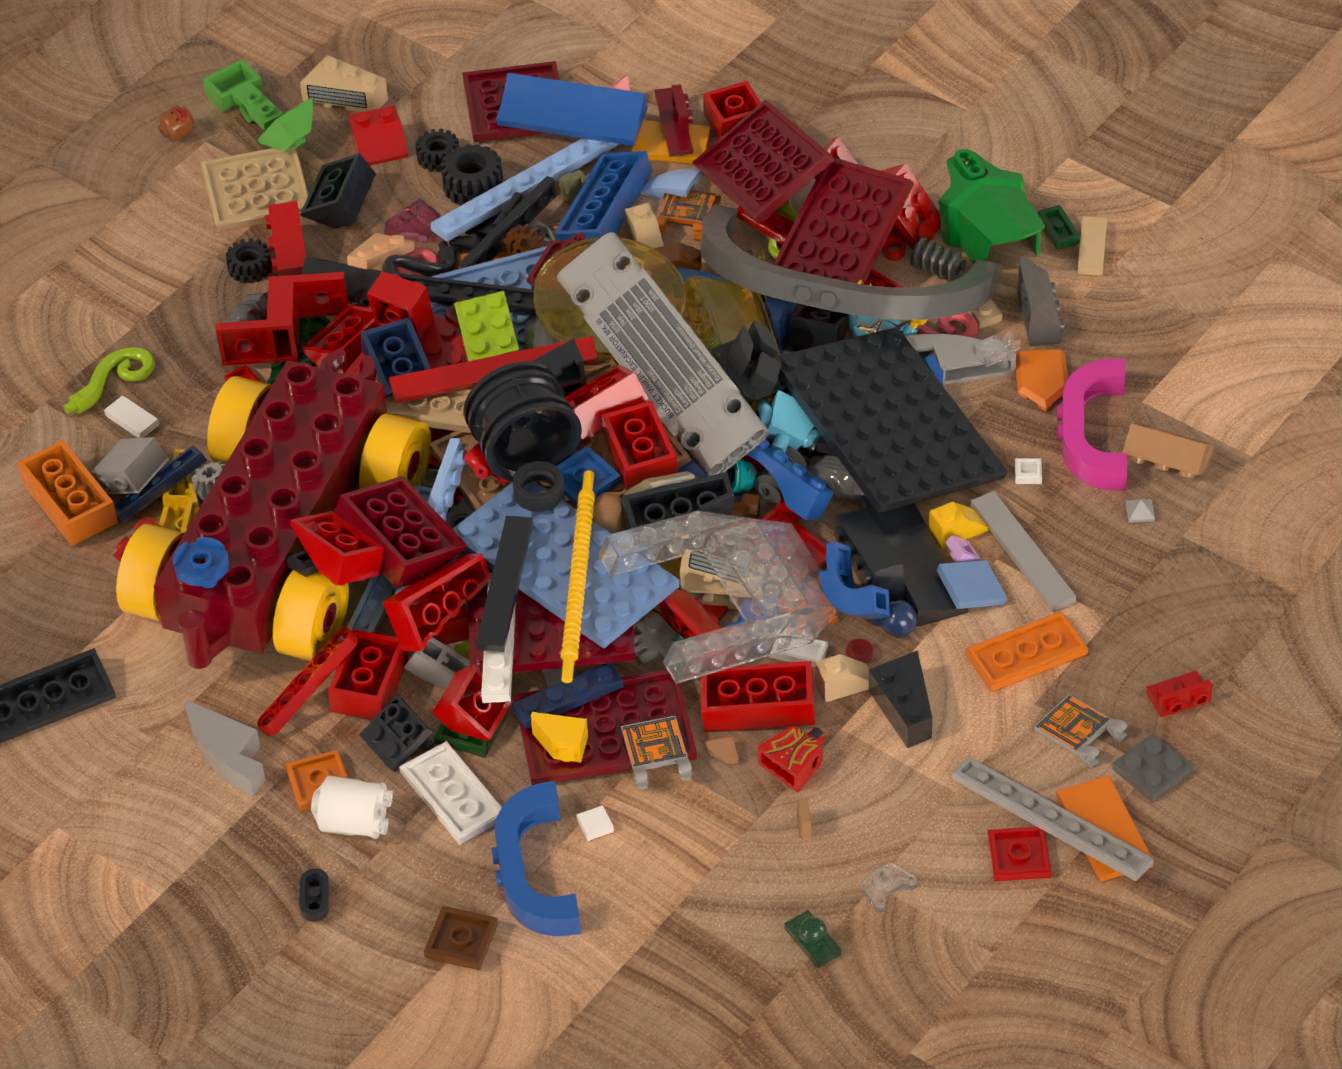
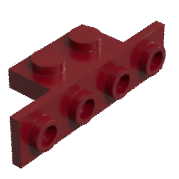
[654,84,693,157]

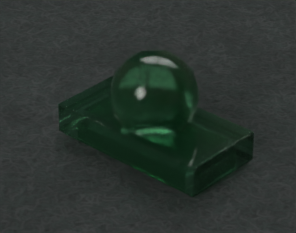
[784,910,841,968]

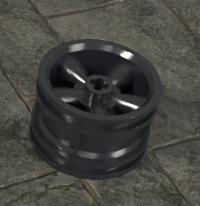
[463,361,582,481]

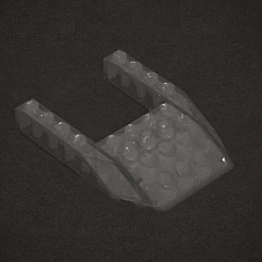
[598,511,840,684]

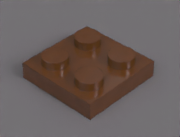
[424,905,498,970]

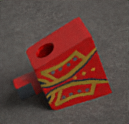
[758,726,826,792]

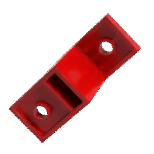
[814,137,941,250]
[216,272,349,366]

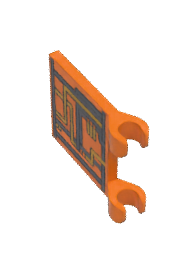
[656,190,717,240]

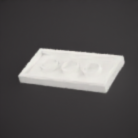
[399,741,502,845]

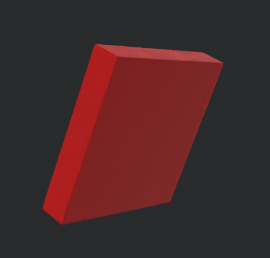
[987,826,1051,882]

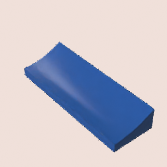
[496,73,648,146]
[554,151,653,247]

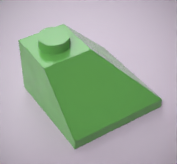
[258,98,313,152]

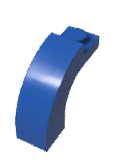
[819,542,890,620]

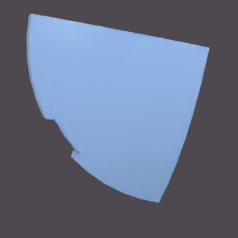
[641,168,702,200]

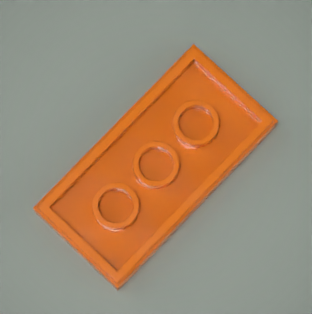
[965,611,1088,692]
[1056,775,1154,882]

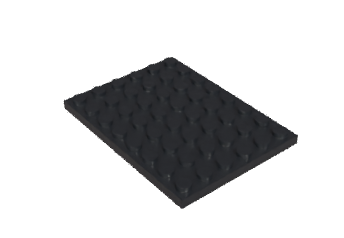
[774,327,1008,513]

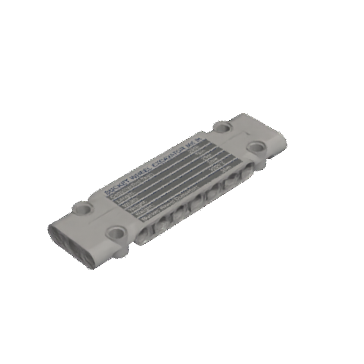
[557,232,769,476]

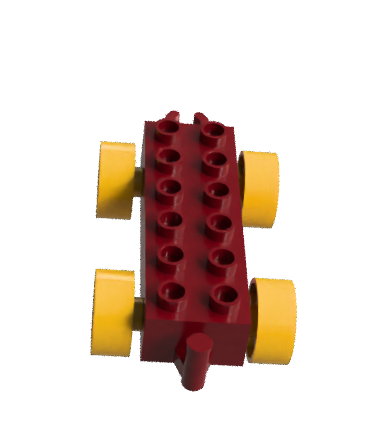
[116,349,431,669]

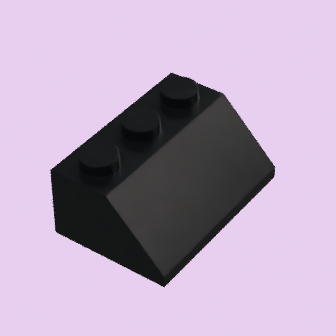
[300,153,376,228]
[302,258,380,305]

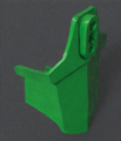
[938,149,1045,264]

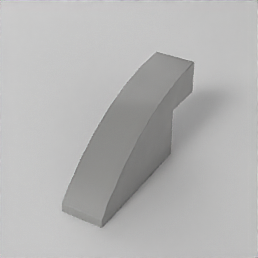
[905,334,1016,385]
[185,700,266,796]

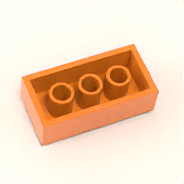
[17,440,118,546]

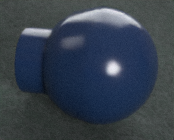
[872,600,917,638]

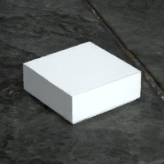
[1015,458,1042,484]
[577,805,614,841]

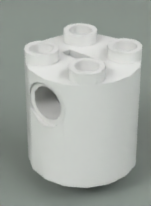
[311,775,393,839]

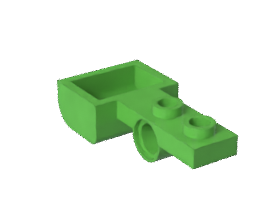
[202,60,284,131]

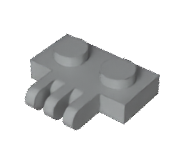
[634,613,688,665]

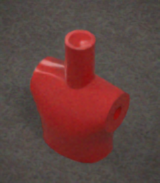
[463,443,509,486]

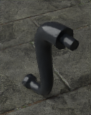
[383,241,459,277]

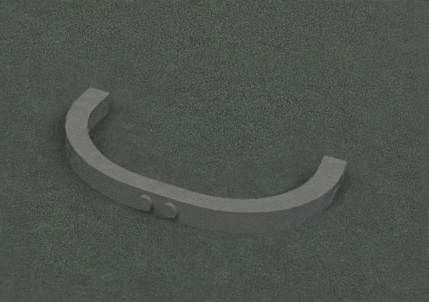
[700,204,1002,320]

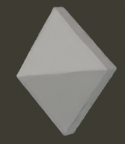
[1125,499,1155,523]

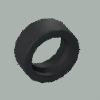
[512,461,565,512]

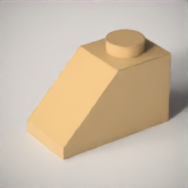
[625,203,664,262]
[815,654,869,703]

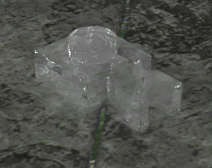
[973,331,1021,367]

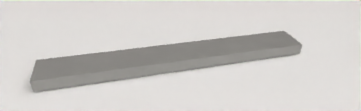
[952,757,1153,881]

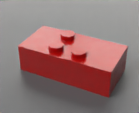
[701,661,815,732]

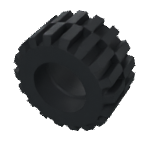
[441,144,503,206]

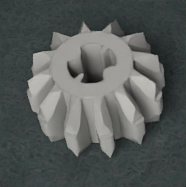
[191,460,226,500]

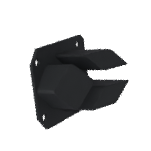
[711,321,785,400]

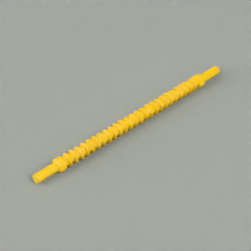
[561,470,595,683]

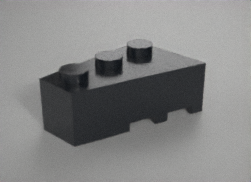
[532,338,586,397]
[869,650,933,748]

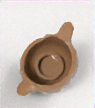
[592,488,627,543]

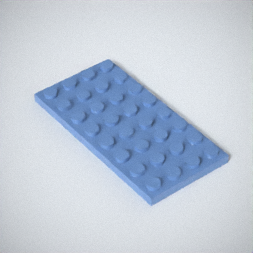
[453,481,679,649]

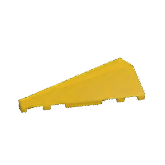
[159,449,199,533]

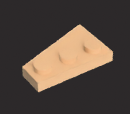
[347,233,414,269]

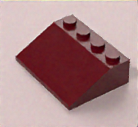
[335,476,467,589]

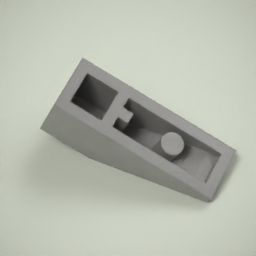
[404,637,470,688]

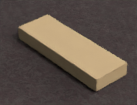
[1077,216,1107,276]

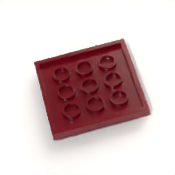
[462,61,560,143]

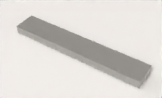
[971,491,1076,612]

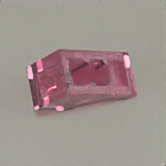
[384,198,441,243]

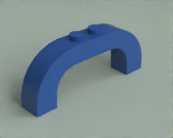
[491,781,581,936]

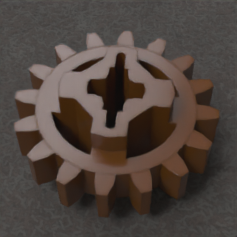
[502,224,550,257]

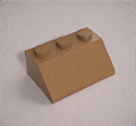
[1123,423,1215,479]

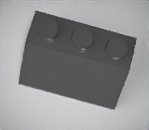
[1017,257,1064,346]

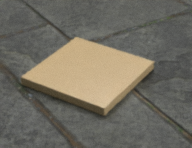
[200,147,309,232]

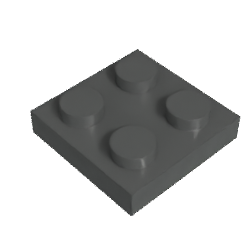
[1112,734,1193,802]

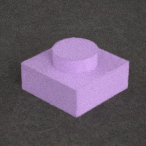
[945,535,981,562]

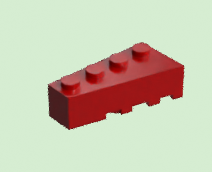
[383,553,492,651]

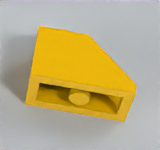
[929,502,989,550]
[531,712,588,762]

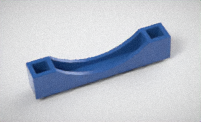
[697,439,834,520]

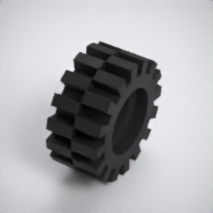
[416,129,459,172]
[226,238,272,283]

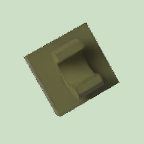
[558,170,586,203]

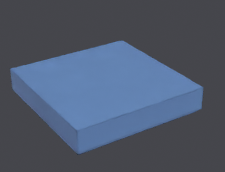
[937,560,1008,609]

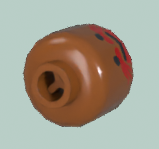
[158,106,195,141]

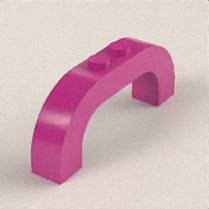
[1057,359,1127,491]

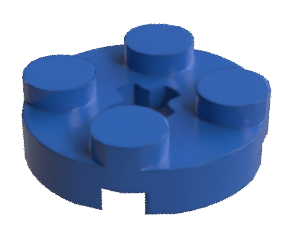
[173,537,229,588]

